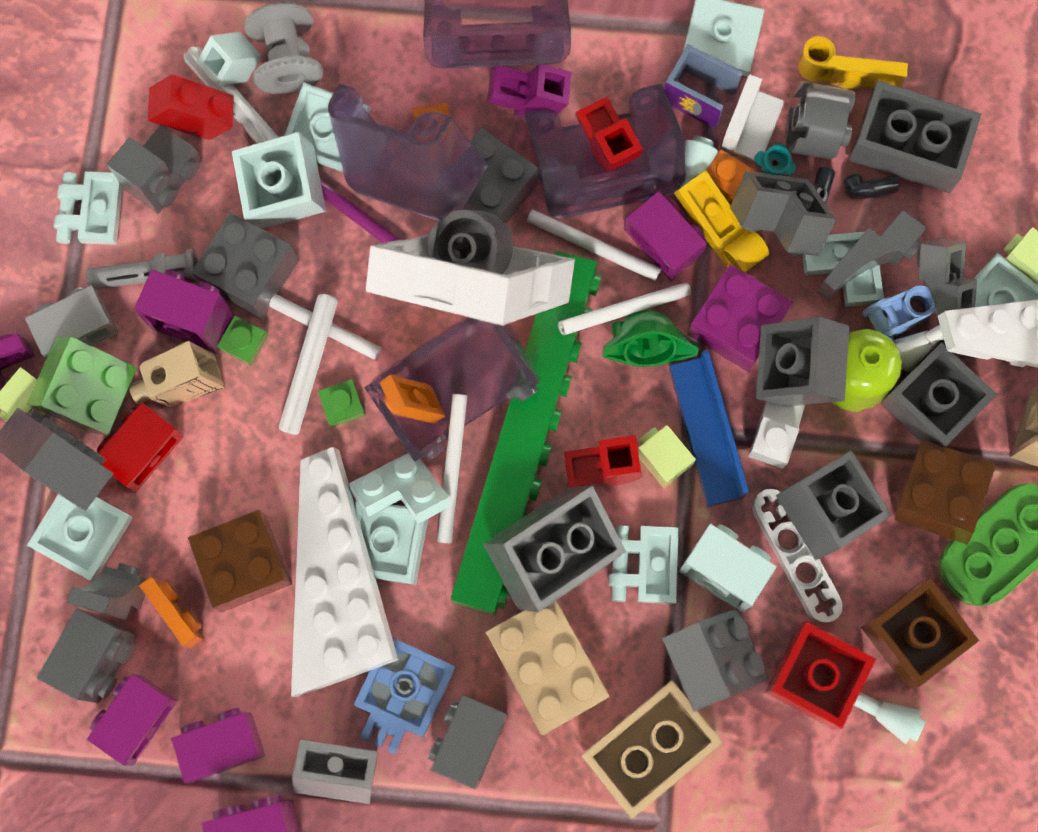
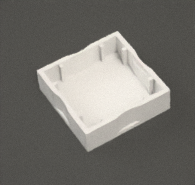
[366,234,575,325]

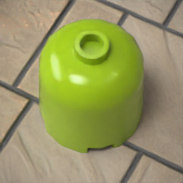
[831,329,902,412]

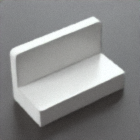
[721,74,784,162]

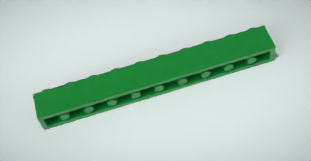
[450,250,602,616]

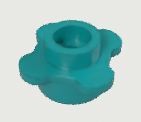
[754,143,796,176]

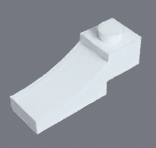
[748,401,805,469]

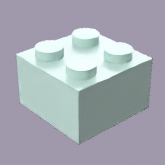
[232,132,326,229]
[678,524,777,613]

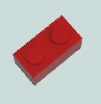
[147,74,234,140]
[97,403,184,493]

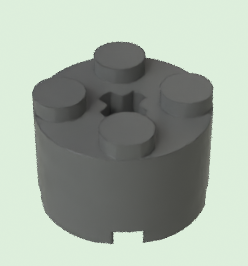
[785,81,855,159]

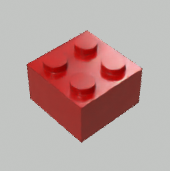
[765,622,876,730]

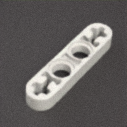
[752,489,843,624]

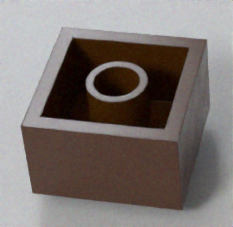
[894,440,997,545]
[188,510,292,612]
[861,578,980,689]

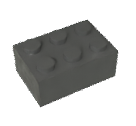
[848,81,981,193]
[0,408,113,512]
[483,486,626,612]

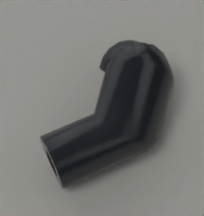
[812,167,836,204]
[843,174,900,199]

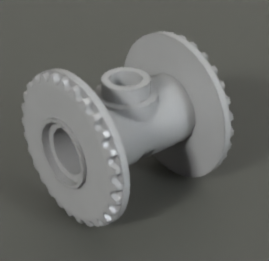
[244,2,323,94]

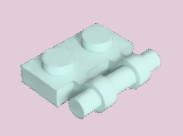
[54,171,123,245]
[608,525,679,604]

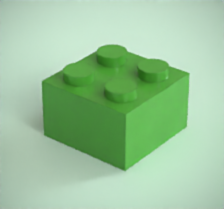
[26,336,137,435]

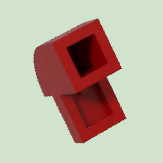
[575,96,643,173]
[564,435,642,488]

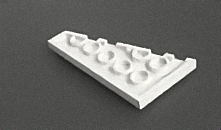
[938,300,1038,367]
[291,447,398,697]

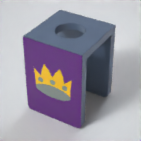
[662,44,743,128]

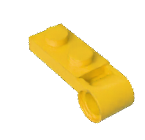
[798,36,908,89]
[674,170,769,273]

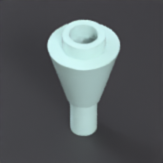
[676,136,718,200]
[854,692,926,745]

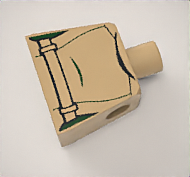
[129,341,225,407]

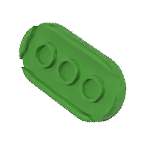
[939,483,1038,606]

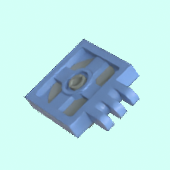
[354,637,456,754]

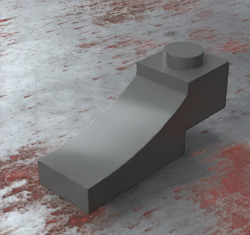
[817,210,926,301]
[917,237,977,356]
[67,563,147,620]

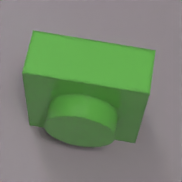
[217,316,269,366]
[318,379,365,428]

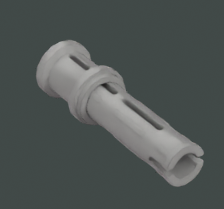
[86,249,199,290]

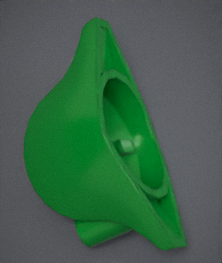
[602,310,699,367]

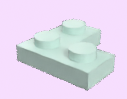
[802,231,884,307]
[349,450,451,524]

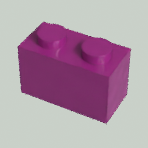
[624,191,707,281]
[86,674,178,766]
[171,707,265,783]

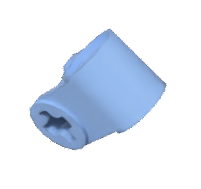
[862,285,936,340]

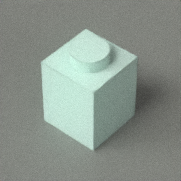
[197,32,262,87]

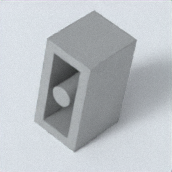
[25,286,119,358]
[292,740,378,804]

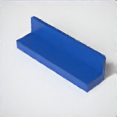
[669,350,748,507]

